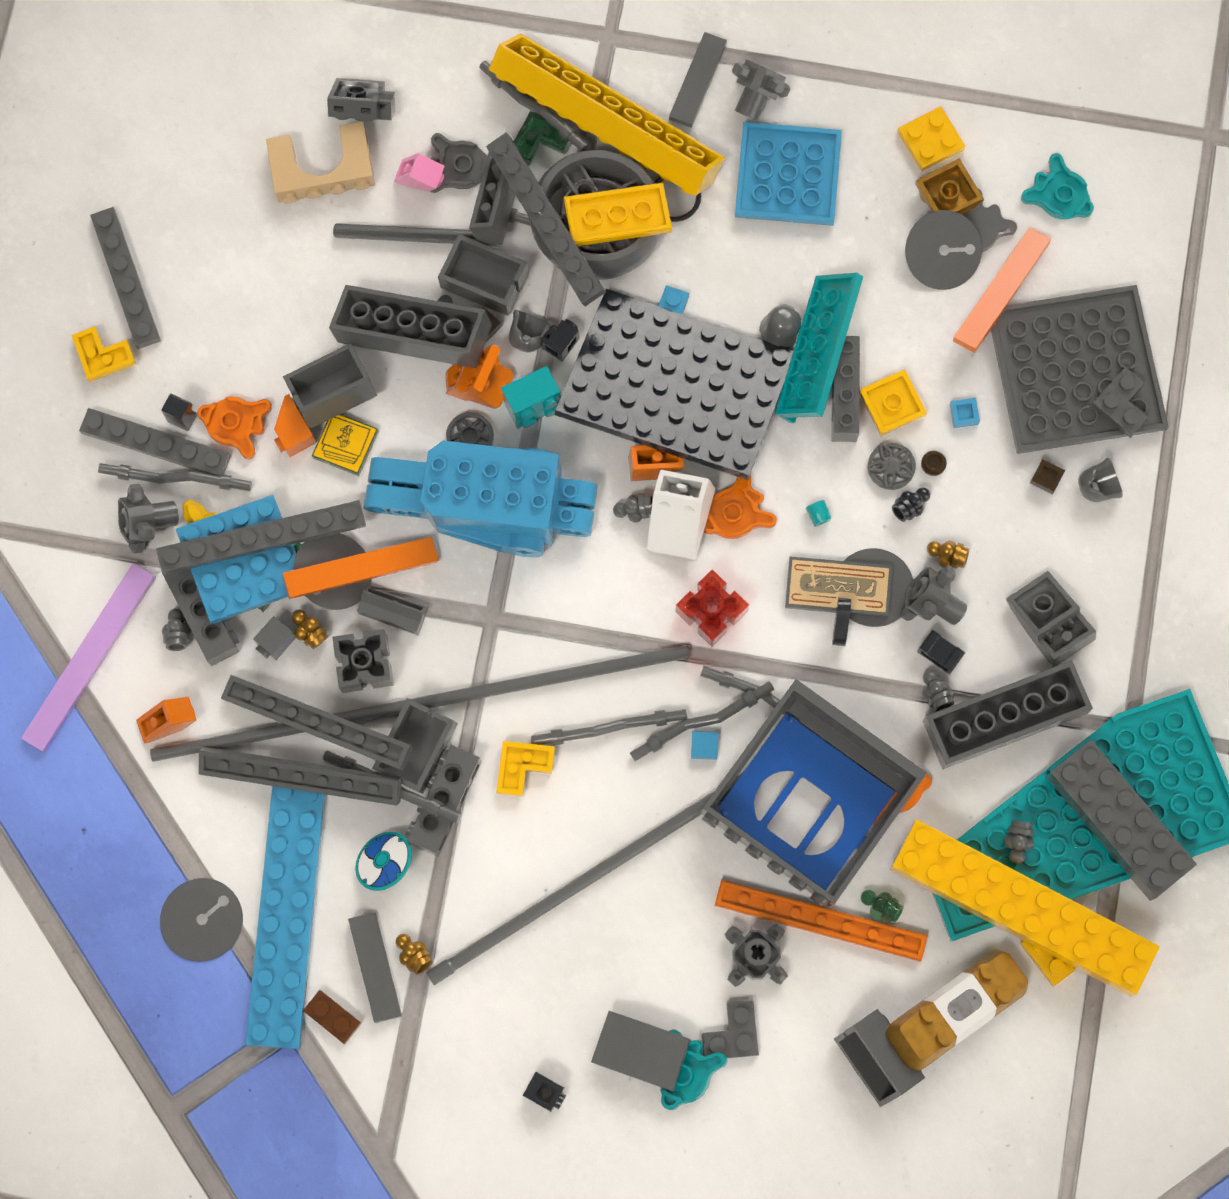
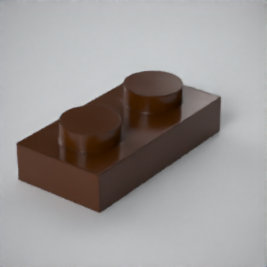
[303,990,362,1044]

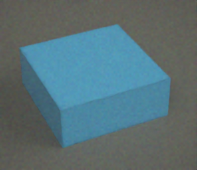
[949,398,980,428]
[691,731,718,760]

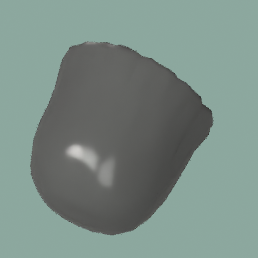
[759,304,801,349]
[509,309,553,353]
[1078,458,1123,502]

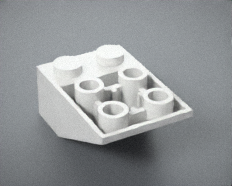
[647,469,715,560]

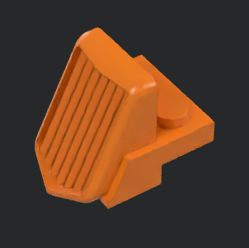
[445,344,514,409]

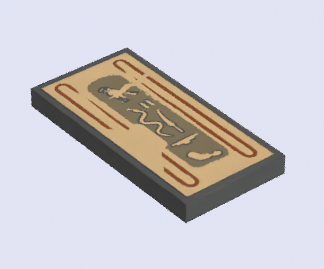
[785,556,892,618]

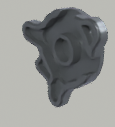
[430,133,487,193]
[963,189,1017,252]

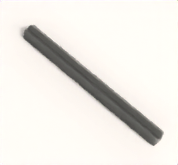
[333,223,476,244]

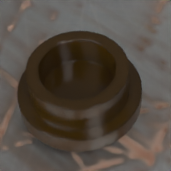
[921,451,947,476]

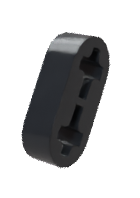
[832,597,851,646]

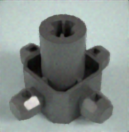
[732,59,790,120]
[118,484,179,554]
[900,566,967,625]
[724,924,788,987]

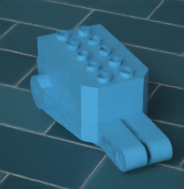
[363,441,598,558]

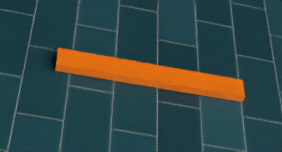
[714,879,928,962]

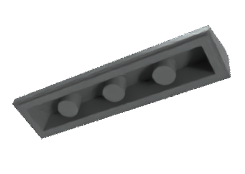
[348,913,402,1024]

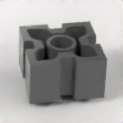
[332,629,394,693]

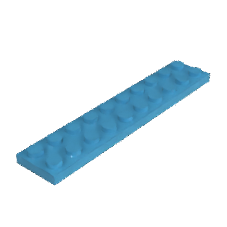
[245,786,325,1049]

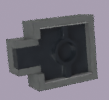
[327,78,395,122]

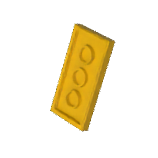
[563,183,672,246]

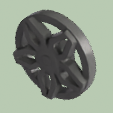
[446,412,494,446]
[867,443,916,490]

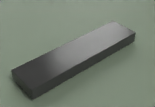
[669,32,727,128]

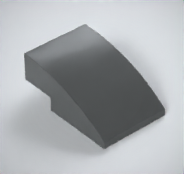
[1006,571,1096,667]
[591,1011,691,1092]

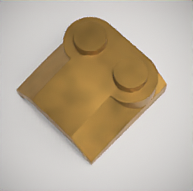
[915,158,984,215]

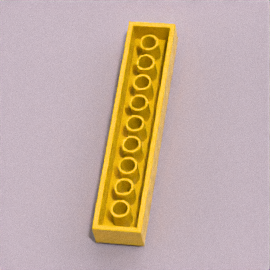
[489,33,725,196]
[889,819,1160,997]

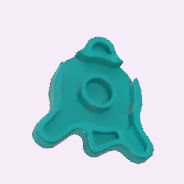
[1021,153,1094,219]
[660,1029,727,1110]

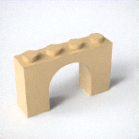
[266,121,375,204]

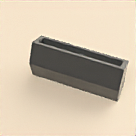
[357,586,428,635]

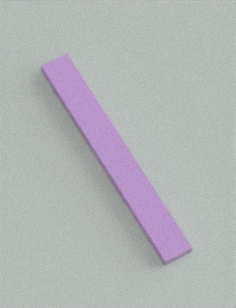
[21,563,156,753]

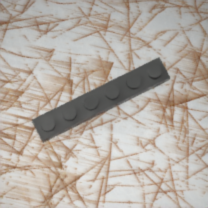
[90,207,161,349]
[79,408,231,476]

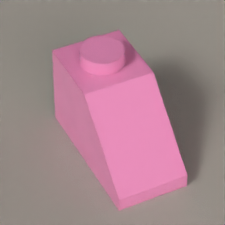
[394,153,445,191]

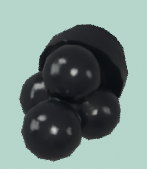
[892,487,931,522]

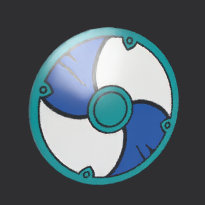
[355,832,412,891]

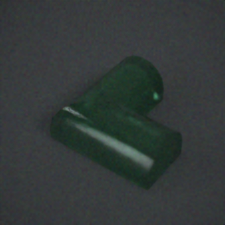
[513,111,572,166]

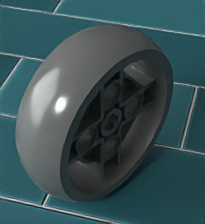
[530,150,661,280]

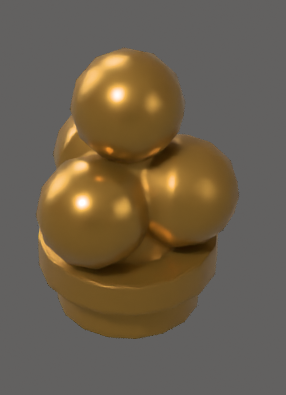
[927,541,970,569]
[291,609,329,649]
[395,934,432,975]

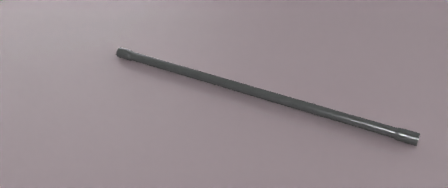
[426,773,743,985]

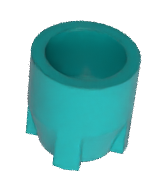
[806,500,832,527]

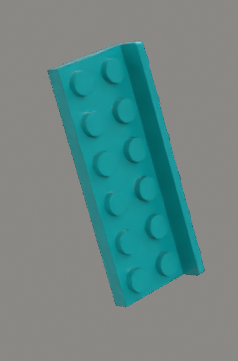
[775,272,863,423]

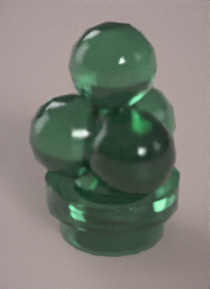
[860,890,904,924]

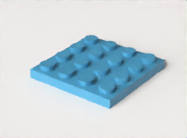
[735,122,842,226]
[176,495,296,624]

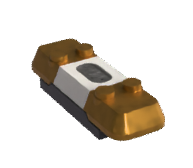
[886,950,1028,1071]

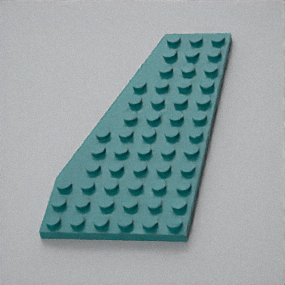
[932,689,1229,942]

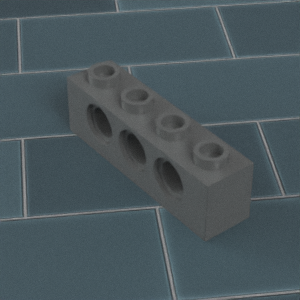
[831,336,860,442]
[163,569,240,666]
[406,745,482,857]

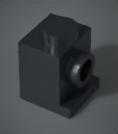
[541,319,580,362]
[522,1072,567,1112]

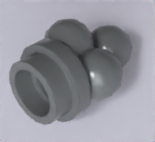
[613,493,653,523]
[162,609,191,651]
[922,670,954,712]
[1004,820,1034,864]

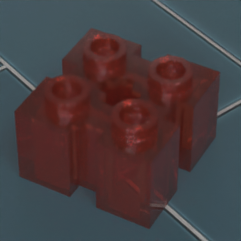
[675,569,749,647]

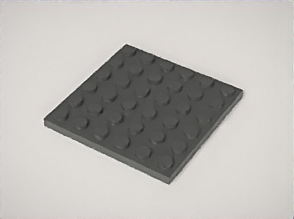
[991,285,1169,454]

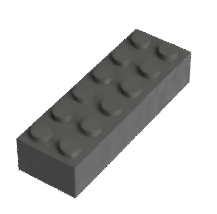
[329,285,492,369]
[922,660,1093,770]
[1046,740,1197,901]

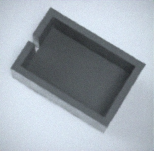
[438,234,529,316]
[282,343,378,429]
[372,698,458,794]
[834,1009,925,1107]

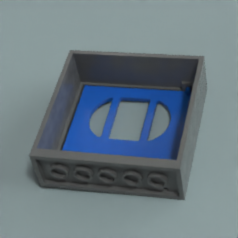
[700,679,927,907]

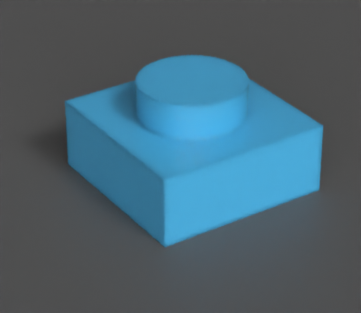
[658,285,689,314]

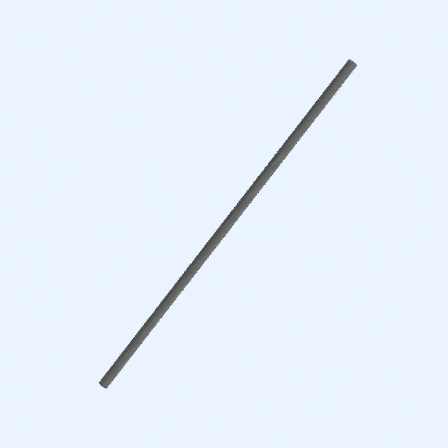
[150,645,689,762]

